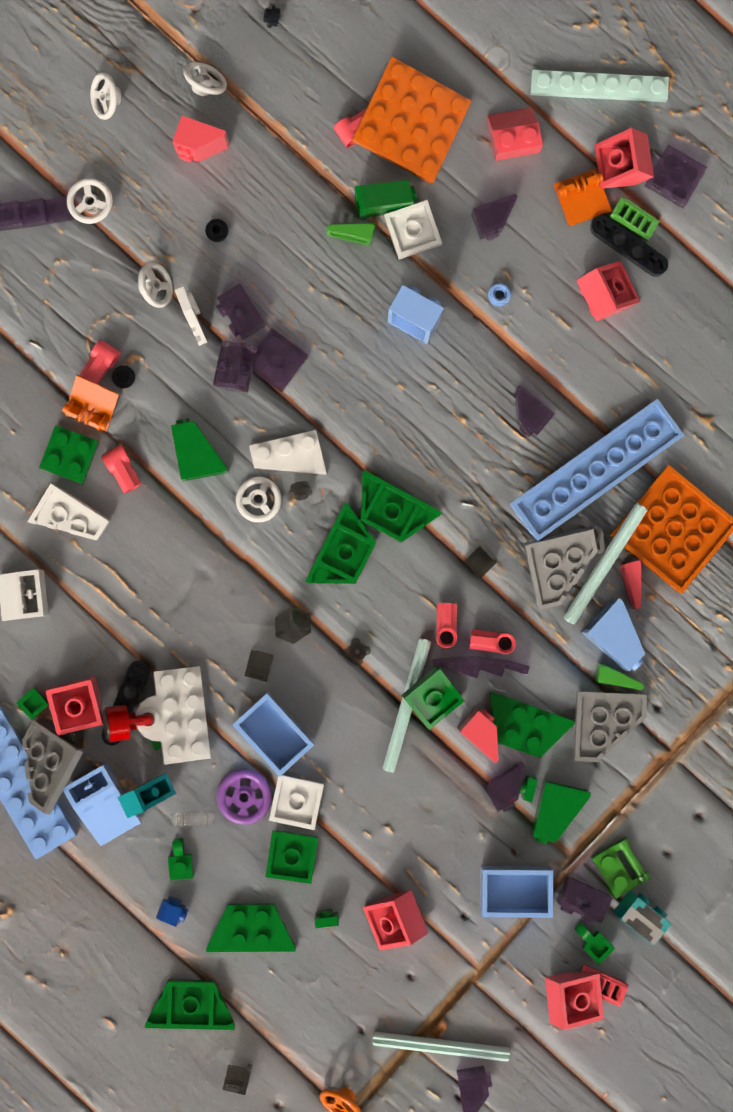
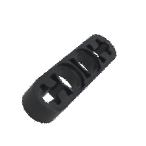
[590,215,668,277]
[101,660,151,746]

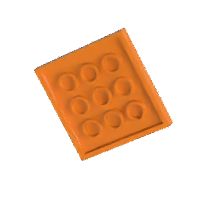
[351,57,472,184]
[609,465,733,594]

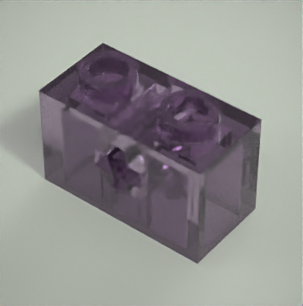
[216,283,265,340]
[213,340,257,393]
[556,875,613,924]

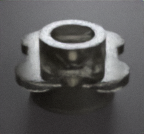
[289,481,313,500]
[343,638,371,666]

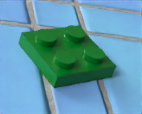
[39,425,99,484]
[401,666,465,730]
[265,830,318,884]

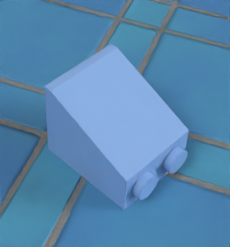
[582,598,645,671]

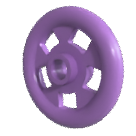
[217,769,272,825]

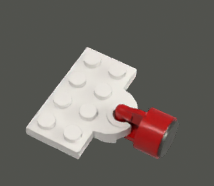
[103,666,211,765]

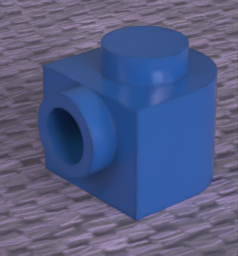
[156,896,189,927]

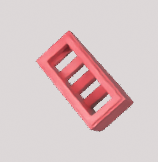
[620,560,641,609]
[580,964,629,1007]

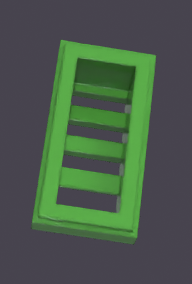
[609,196,660,242]
[326,223,375,246]
[595,663,644,690]

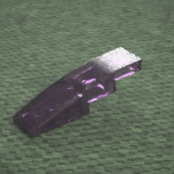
[0,196,74,231]
[432,656,530,678]

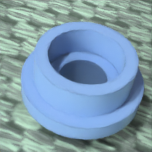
[488,283,511,306]

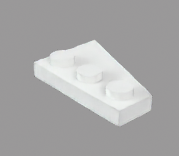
[175,287,207,346]
[249,430,327,475]
[27,483,111,540]

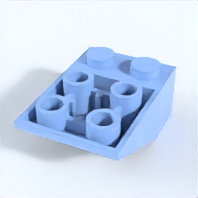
[63,763,141,846]

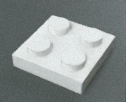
[384,200,442,259]
[269,775,324,830]

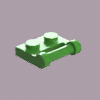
[591,837,651,898]

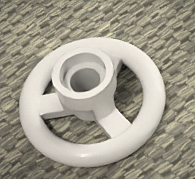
[183,62,227,96]
[90,72,121,120]
[67,178,113,224]
[138,262,173,308]
[236,477,282,522]

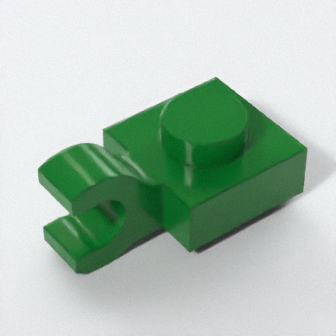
[168,838,194,881]
[574,922,615,965]

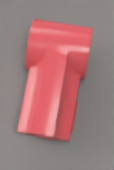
[334,108,366,148]
[79,339,121,384]
[101,444,142,494]
[435,603,457,649]
[469,629,516,654]

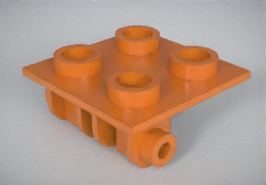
[553,169,612,227]
[62,375,119,432]

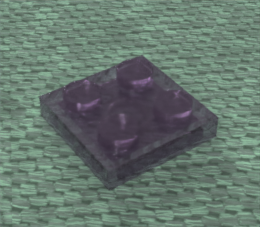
[644,145,708,209]
[245,328,309,393]

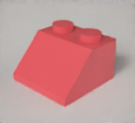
[487,107,543,161]
[172,116,229,163]
[594,128,654,189]
[576,261,641,322]
[46,676,103,736]
[457,708,499,763]
[363,890,429,950]
[545,972,604,1030]

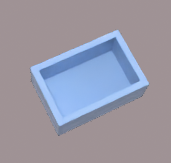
[387,285,444,344]
[233,692,315,777]
[480,865,553,918]

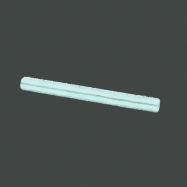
[564,503,647,624]
[383,638,431,773]
[372,1032,510,1061]

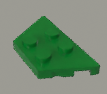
[361,470,442,543]
[305,503,377,584]
[490,692,575,758]
[206,903,296,952]
[145,979,235,1030]

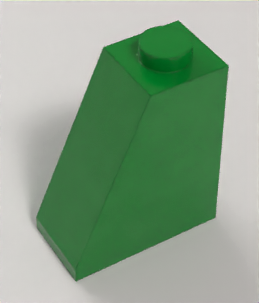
[355,180,417,220]
[171,418,228,482]
[531,780,591,844]

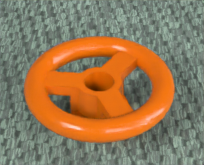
[320,1087,361,1112]

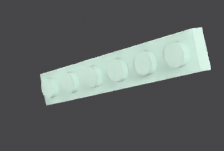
[530,70,669,102]

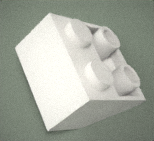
[0,570,49,621]

